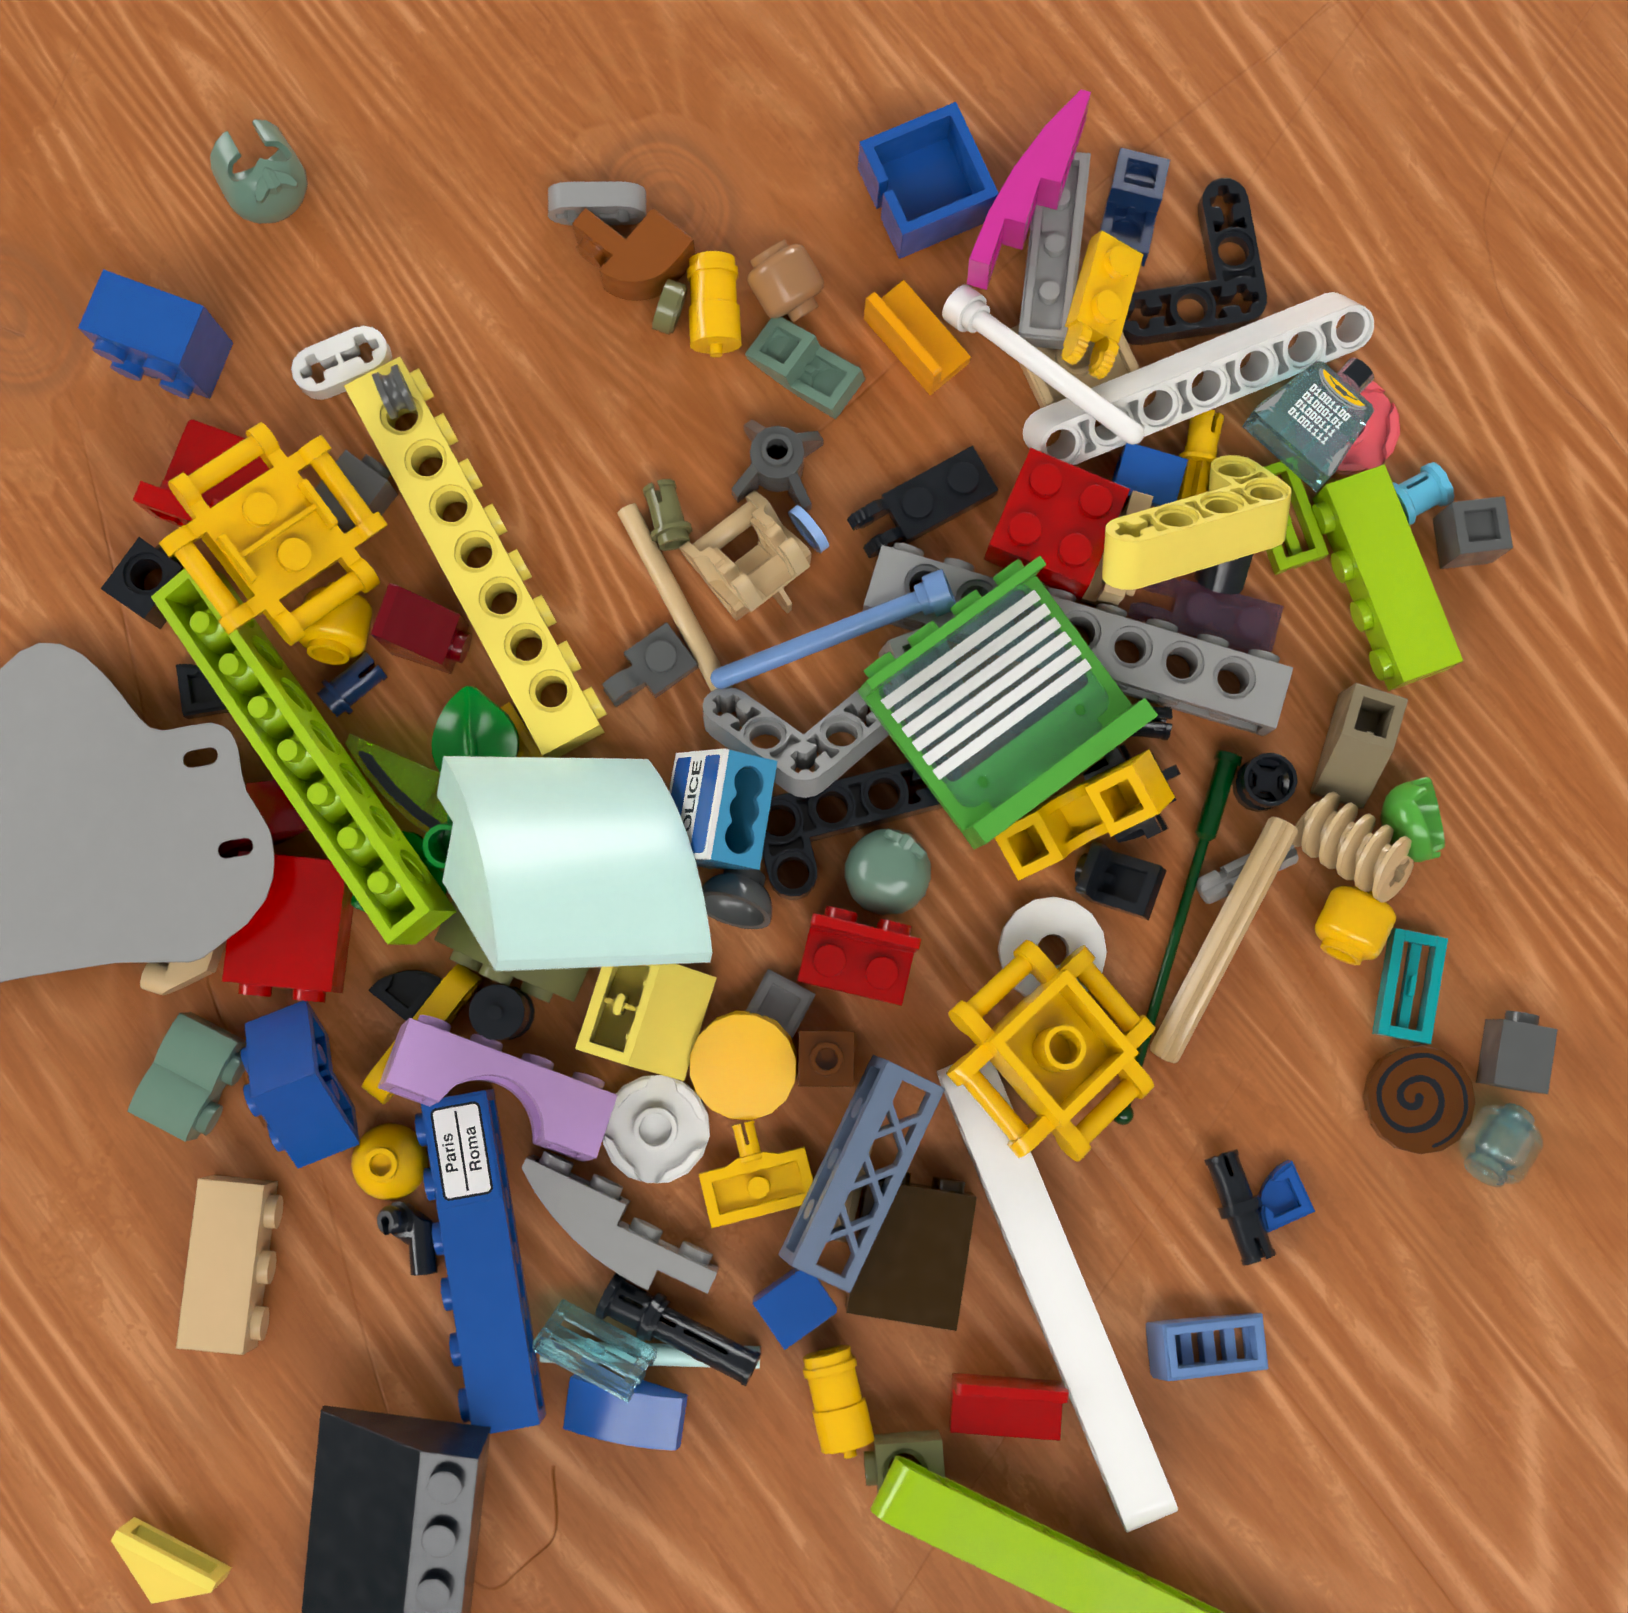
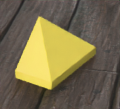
[111,1517,232,1604]

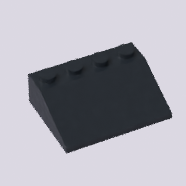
[301,1405,491,1613]

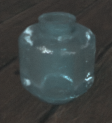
[1459,1103,1543,1187]

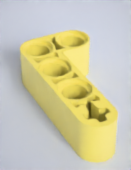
[1102,455,1292,590]

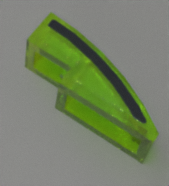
[345,734,447,833]

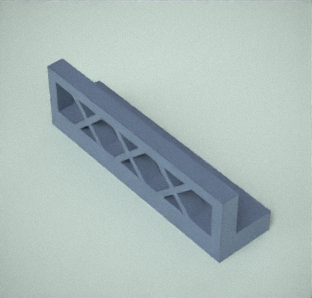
[778,1055,945,1293]

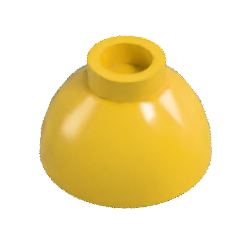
[351,1123,428,1200]

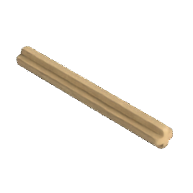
[1150,816,1298,1063]

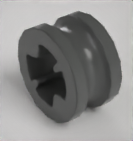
[372,364,417,419]

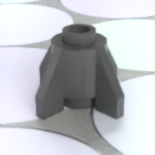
[731,419,823,512]

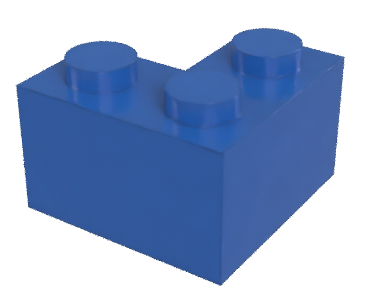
[240,1001,360,1169]

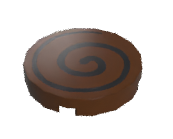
[1362,1045,1476,1154]

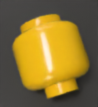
[299,582,372,665]
[1314,885,1396,965]

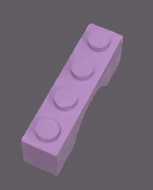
[377,1015,618,1162]

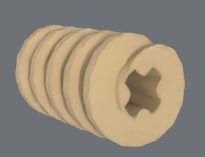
[1292,791,1414,903]

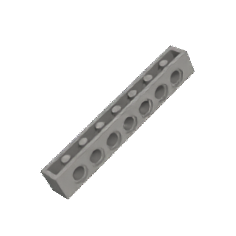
[863,543,1293,736]

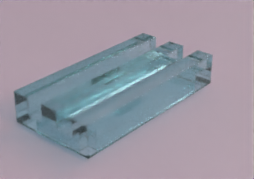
[533,1299,657,1403]

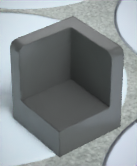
[1433,496,1513,569]

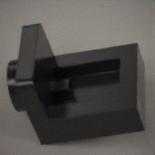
[1075,841,1167,921]

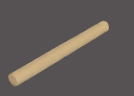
[617,503,732,692]

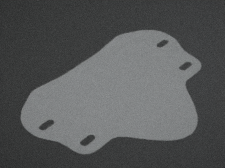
[0,643,274,983]

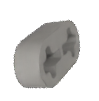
[548,181,646,225]

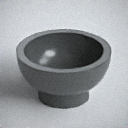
[702,869,773,929]

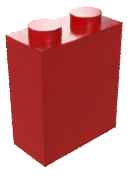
[222,851,354,1003]

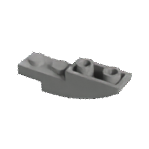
[521,1151,719,1294]

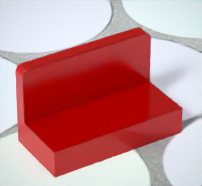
[949,1373,1069,1441]

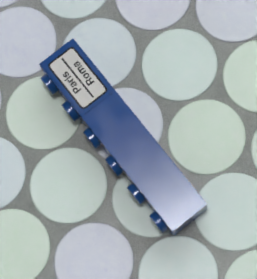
[415,1089,546,1434]

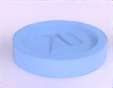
[788,505,829,553]

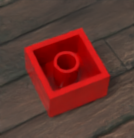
[983,448,1130,601]

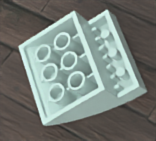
[437,756,712,971]

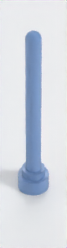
[710,569,956,689]

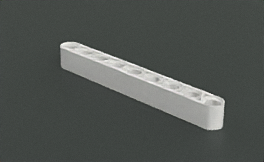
[937,1061,1178,1533]

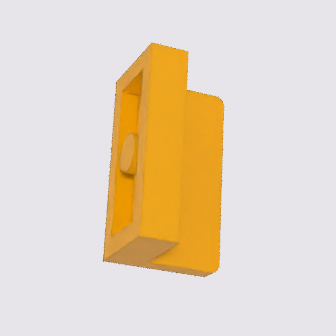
[864,280,971,395]

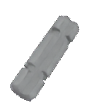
[1196,845,1299,904]

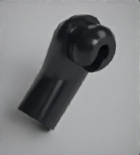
[377,1201,438,1276]

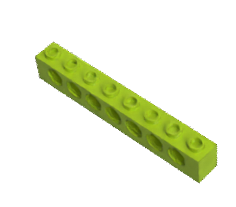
[151,568,457,945]

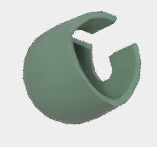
[210,119,308,224]
[844,828,931,915]

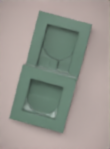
[745,317,865,419]

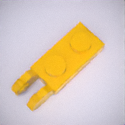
[1061,230,1143,380]

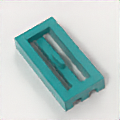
[1372,928,1448,1044]

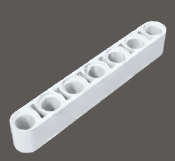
[1023,292,1374,465]

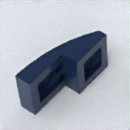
[1099,147,1170,267]

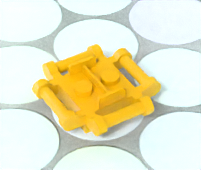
[159,422,388,646]
[946,940,1155,1162]

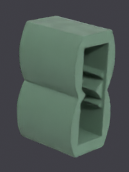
[128,1012,246,1142]

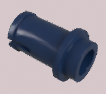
[316,651,388,718]

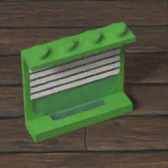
[857,556,1158,850]

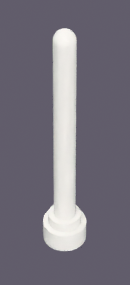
[942,284,1144,445]

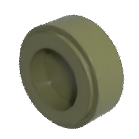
[652,278,688,335]

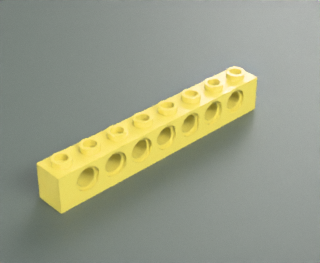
[344,357,607,758]

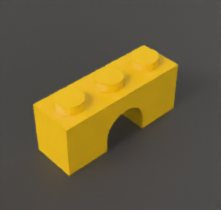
[995,749,1175,881]

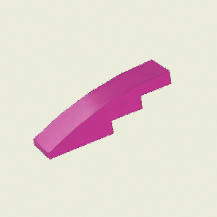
[967,89,1091,290]

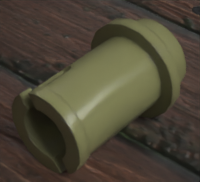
[642,479,692,551]

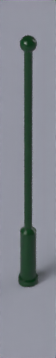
[1114,750,1242,1125]

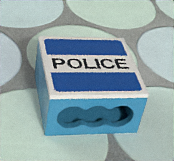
[669,748,778,870]

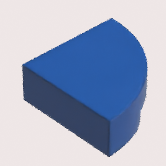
[1258,1160,1315,1233]

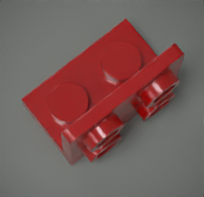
[133,419,287,527]
[797,906,922,1006]

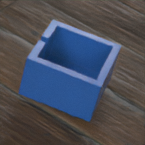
[858,102,999,259]
[78,269,233,399]

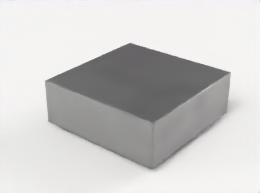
[746,969,816,1038]

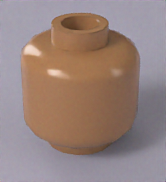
[747,239,824,323]

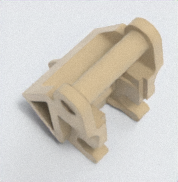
[679,490,812,621]

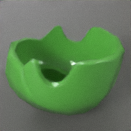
[1380,777,1445,862]

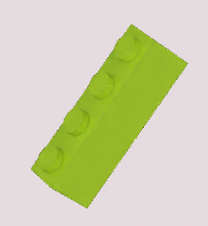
[1312,464,1463,691]

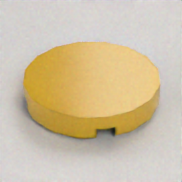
[690,1011,798,1120]

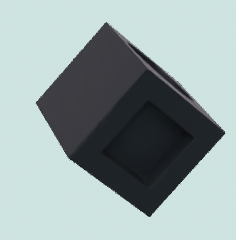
[101,537,184,629]

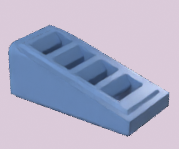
[1146,1313,1268,1381]

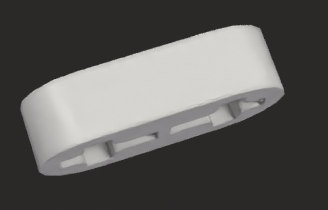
[291,326,392,400]

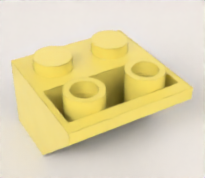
[575,964,717,1081]

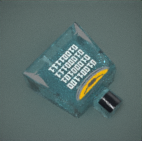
[1242,358,1374,492]

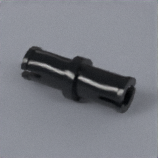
[1204,1149,1276,1266]

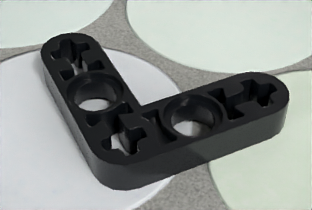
[1122,178,1267,345]

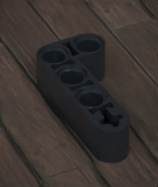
[762,757,961,900]

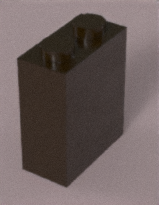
[845,1168,977,1331]

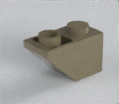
[1310,683,1408,809]

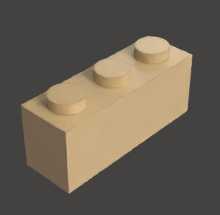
[176,1175,283,1355]

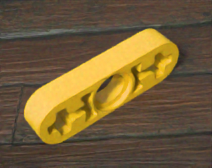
[362,963,483,1104]

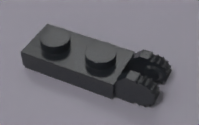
[847,446,999,558]

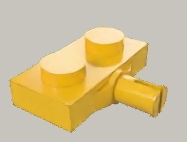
[699,1120,813,1228]

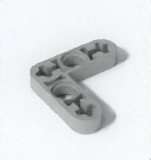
[702,684,901,798]

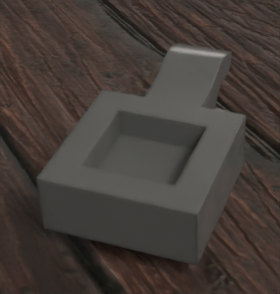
[602,622,698,707]

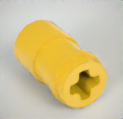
[687,251,742,358]
[803,1345,875,1459]

